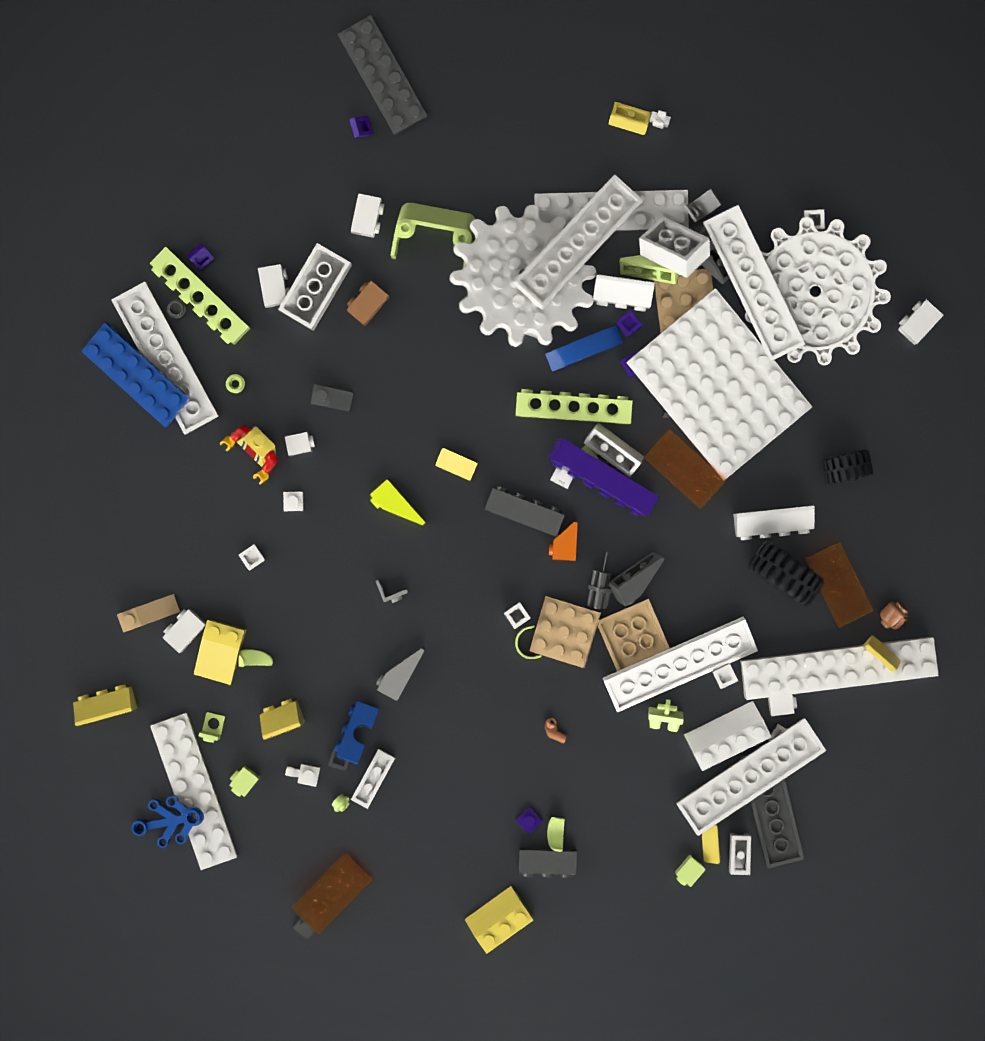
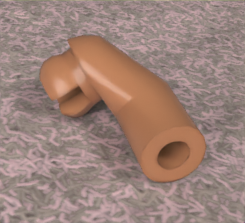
[544,718,567,744]

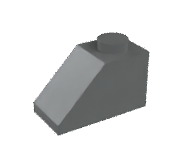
[311,384,353,412]

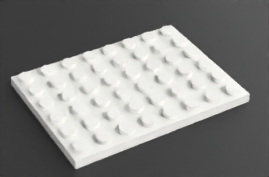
[626,288,812,481]

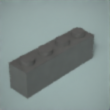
[485,486,565,537]

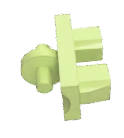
[648,699,684,732]

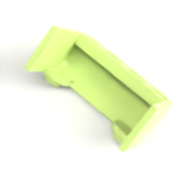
[391,203,475,268]

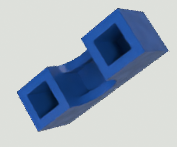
[334,701,379,765]

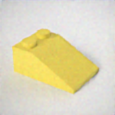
[194,619,246,685]
[260,699,305,740]

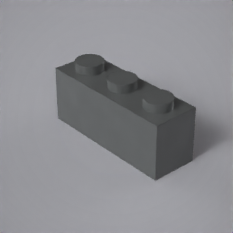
[519,848,577,878]

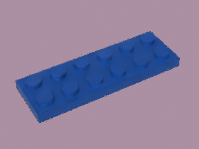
[81,322,191,427]

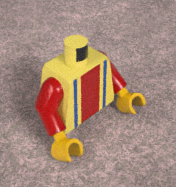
[220,425,278,484]

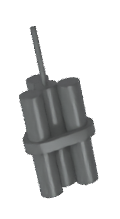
[587,552,614,609]

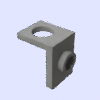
[684,189,722,222]
[375,580,409,603]

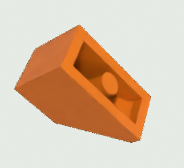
[549,522,578,561]

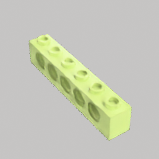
[150,247,250,345]
[516,389,632,424]

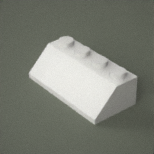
[278,243,352,331]
[733,506,815,540]
[684,701,771,771]

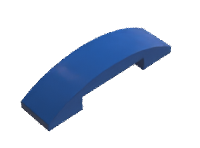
[545,326,623,372]

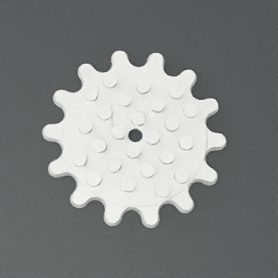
[450,205,597,346]
[745,217,891,365]

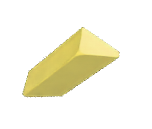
[609,102,652,135]
[435,448,478,481]
[863,635,901,672]
[702,824,720,864]

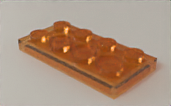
[644,429,726,509]
[805,542,873,628]
[291,853,372,935]

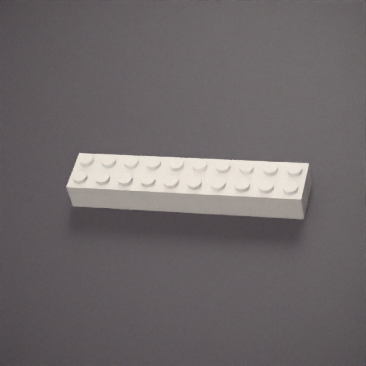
[740,637,938,700]

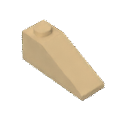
[117,594,181,633]

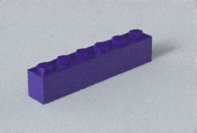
[547,438,659,517]

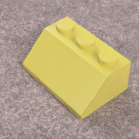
[73,684,137,726]
[465,886,534,954]

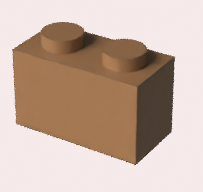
[347,281,389,326]

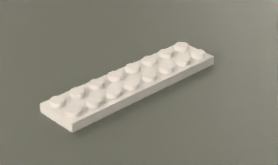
[513,175,643,309]
[534,190,689,231]
[703,205,805,361]
[112,282,219,435]
[602,616,758,712]
[150,713,238,870]
[676,718,826,836]

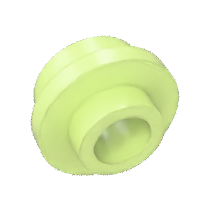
[226,374,245,393]
[332,794,349,812]

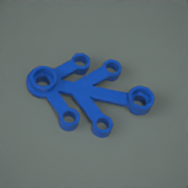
[132,795,204,848]

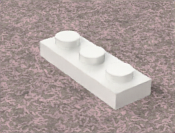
[351,749,395,809]

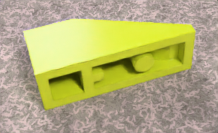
[370,479,426,525]

